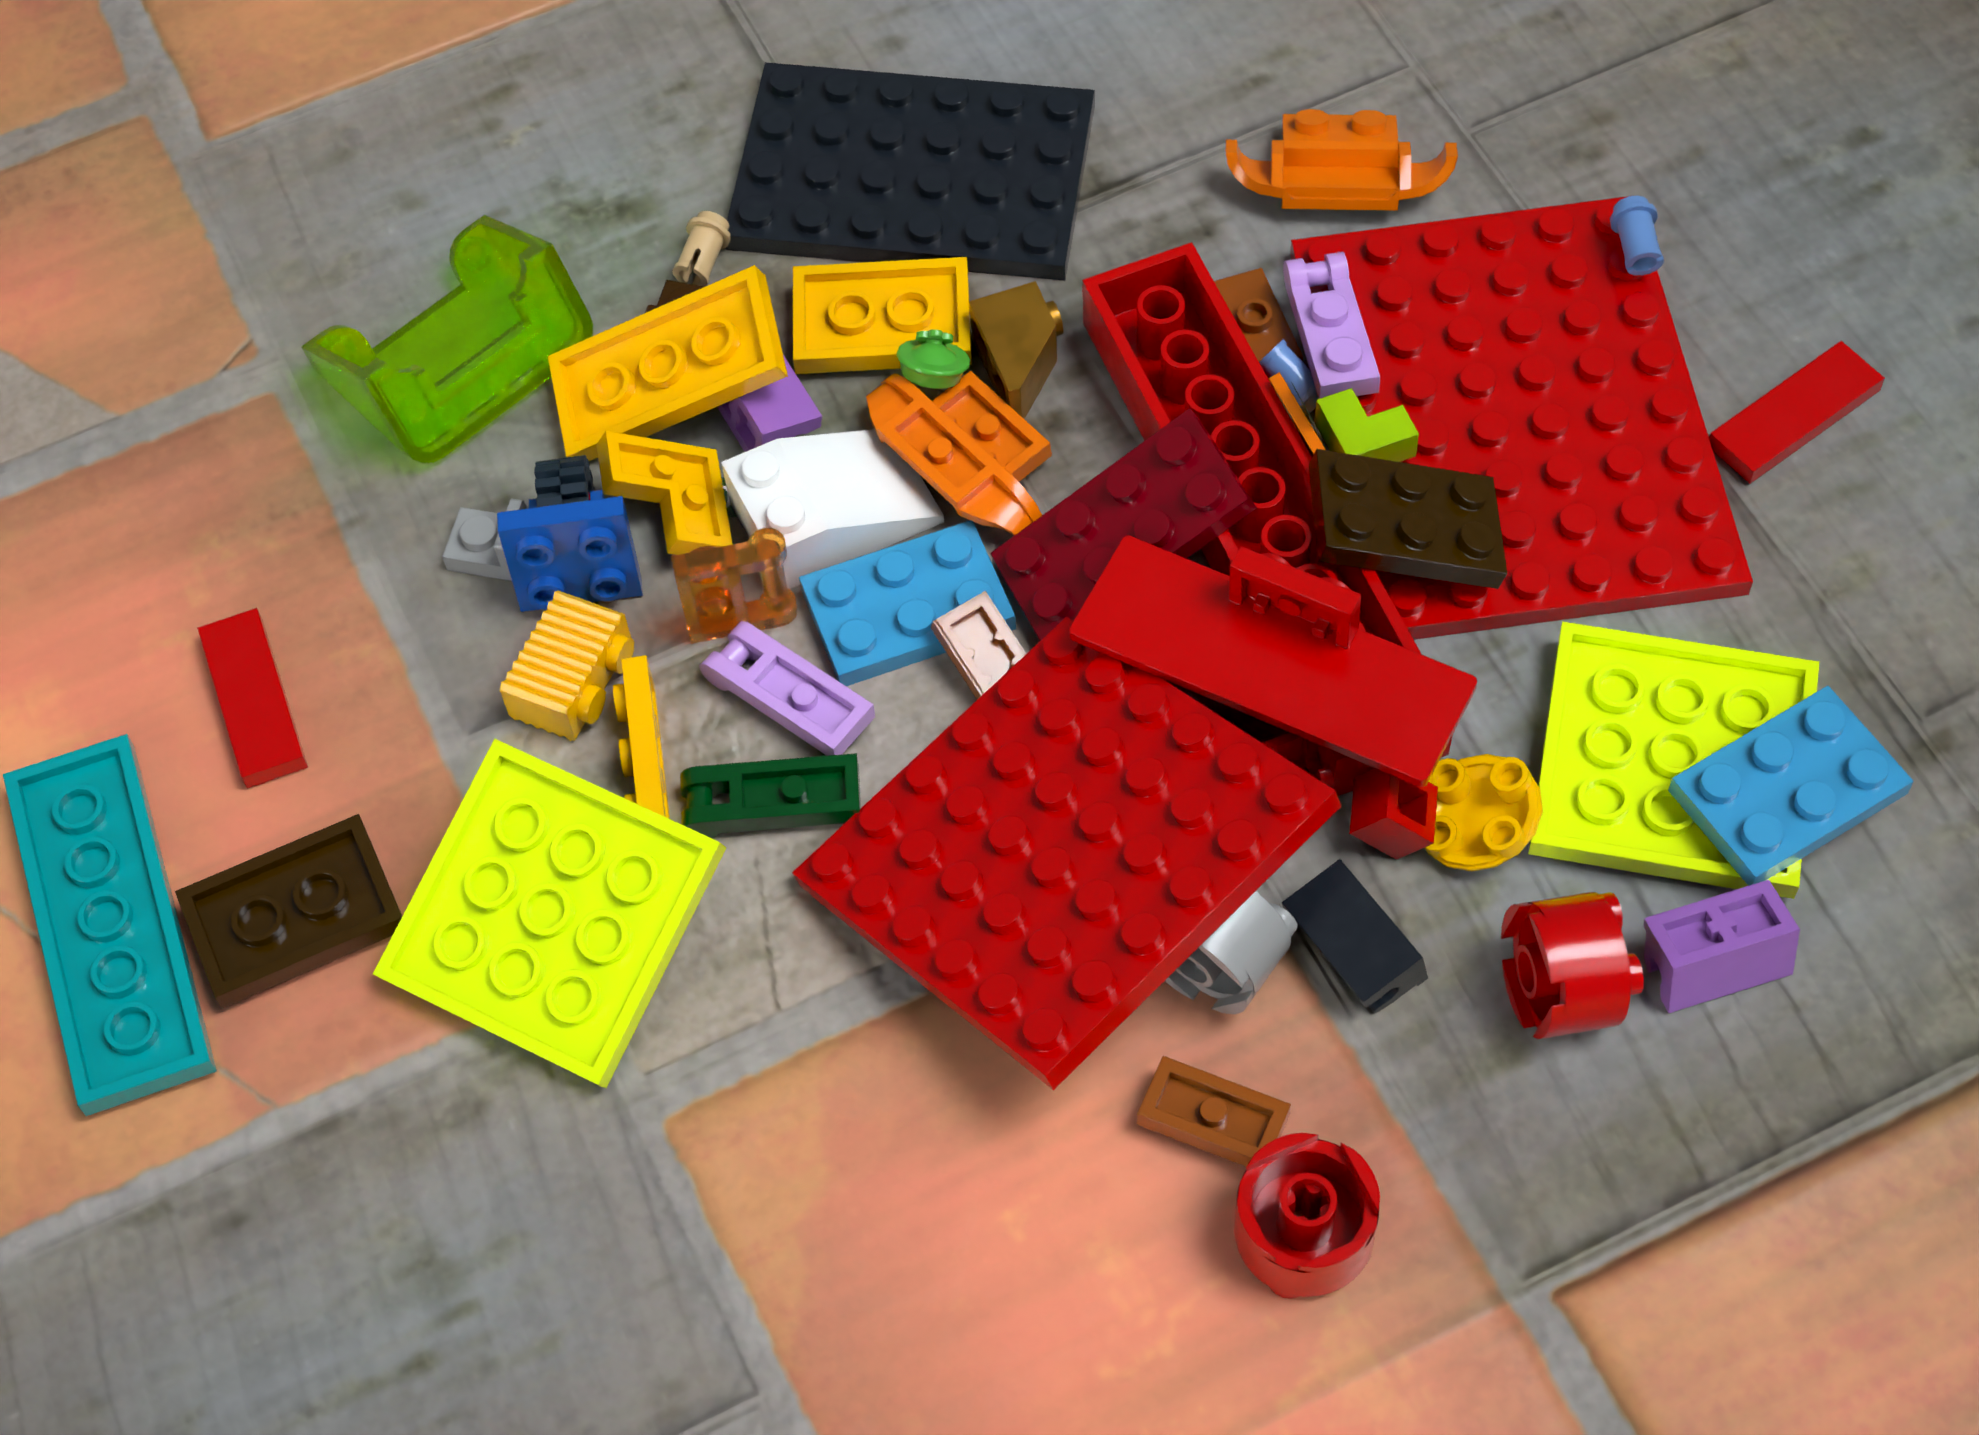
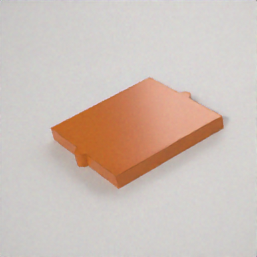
[1269,372,1326,457]

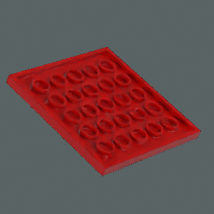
[792,616,1342,1091]

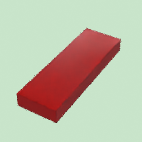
[1709,341,1885,484]
[197,608,308,788]

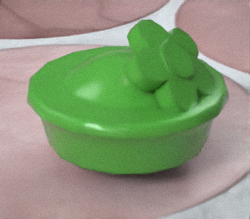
[896,330,970,389]

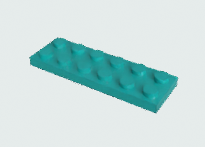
[3,734,217,1116]

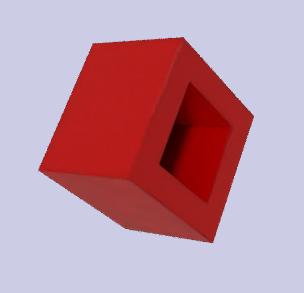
[1349,768,1438,860]

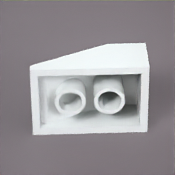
[721,429,944,593]

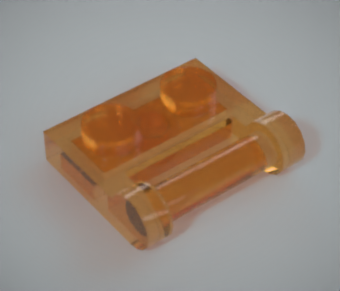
[671,528,798,644]

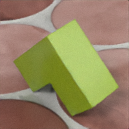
[1315,388,1419,462]

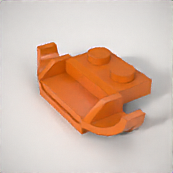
[1226,109,1458,211]
[866,370,1052,535]

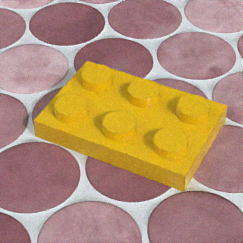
[793,257,972,374]

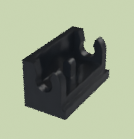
[1282,859,1428,1013]

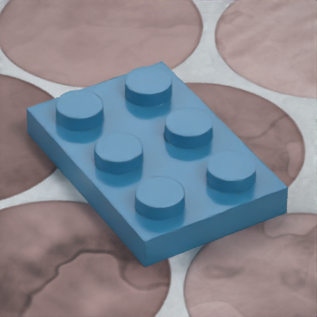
[799,520,1016,686]
[1668,685,1914,886]

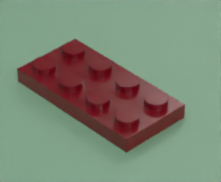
[990,408,1257,641]

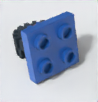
[497,455,643,612]

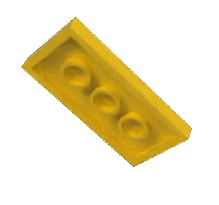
[548,265,788,461]

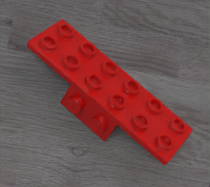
[1069,535,1477,787]

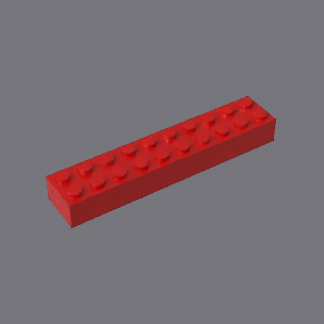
[1082,242,1453,796]

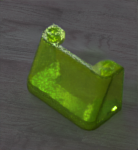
[301,215,593,463]

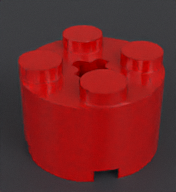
[1501,892,1644,1040]
[1234,1133,1380,1299]

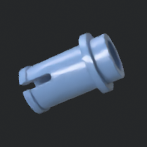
[1610,196,1664,275]
[1259,339,1319,416]

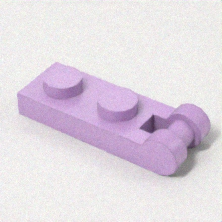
[1283,252,1380,399]
[699,621,875,756]

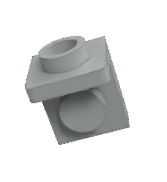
[442,498,527,581]

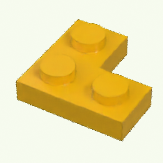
[596,431,733,562]

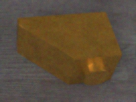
[969,281,1064,419]

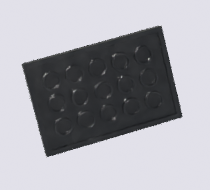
[726,62,1095,281]

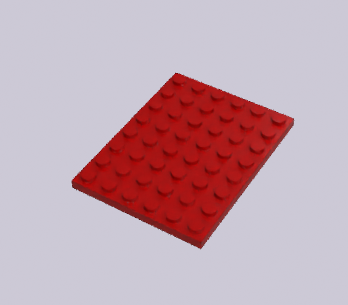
[1290,196,1753,640]

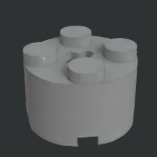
[1165,891,1297,1014]

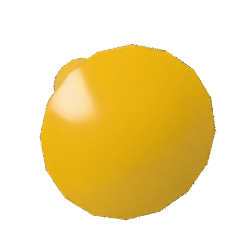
[1425,754,1543,872]

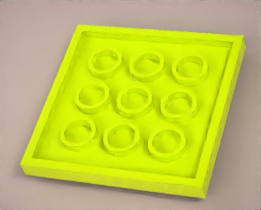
[1528,621,1820,899]
[373,738,726,1088]

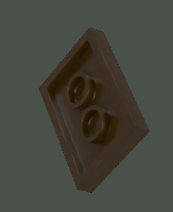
[1309,449,1508,589]
[175,814,402,1009]

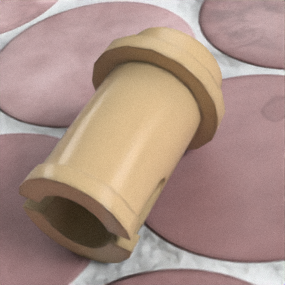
[672,211,731,287]

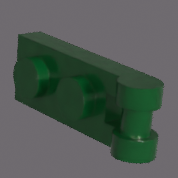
[680,753,861,838]

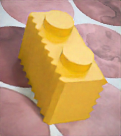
[500,590,634,741]

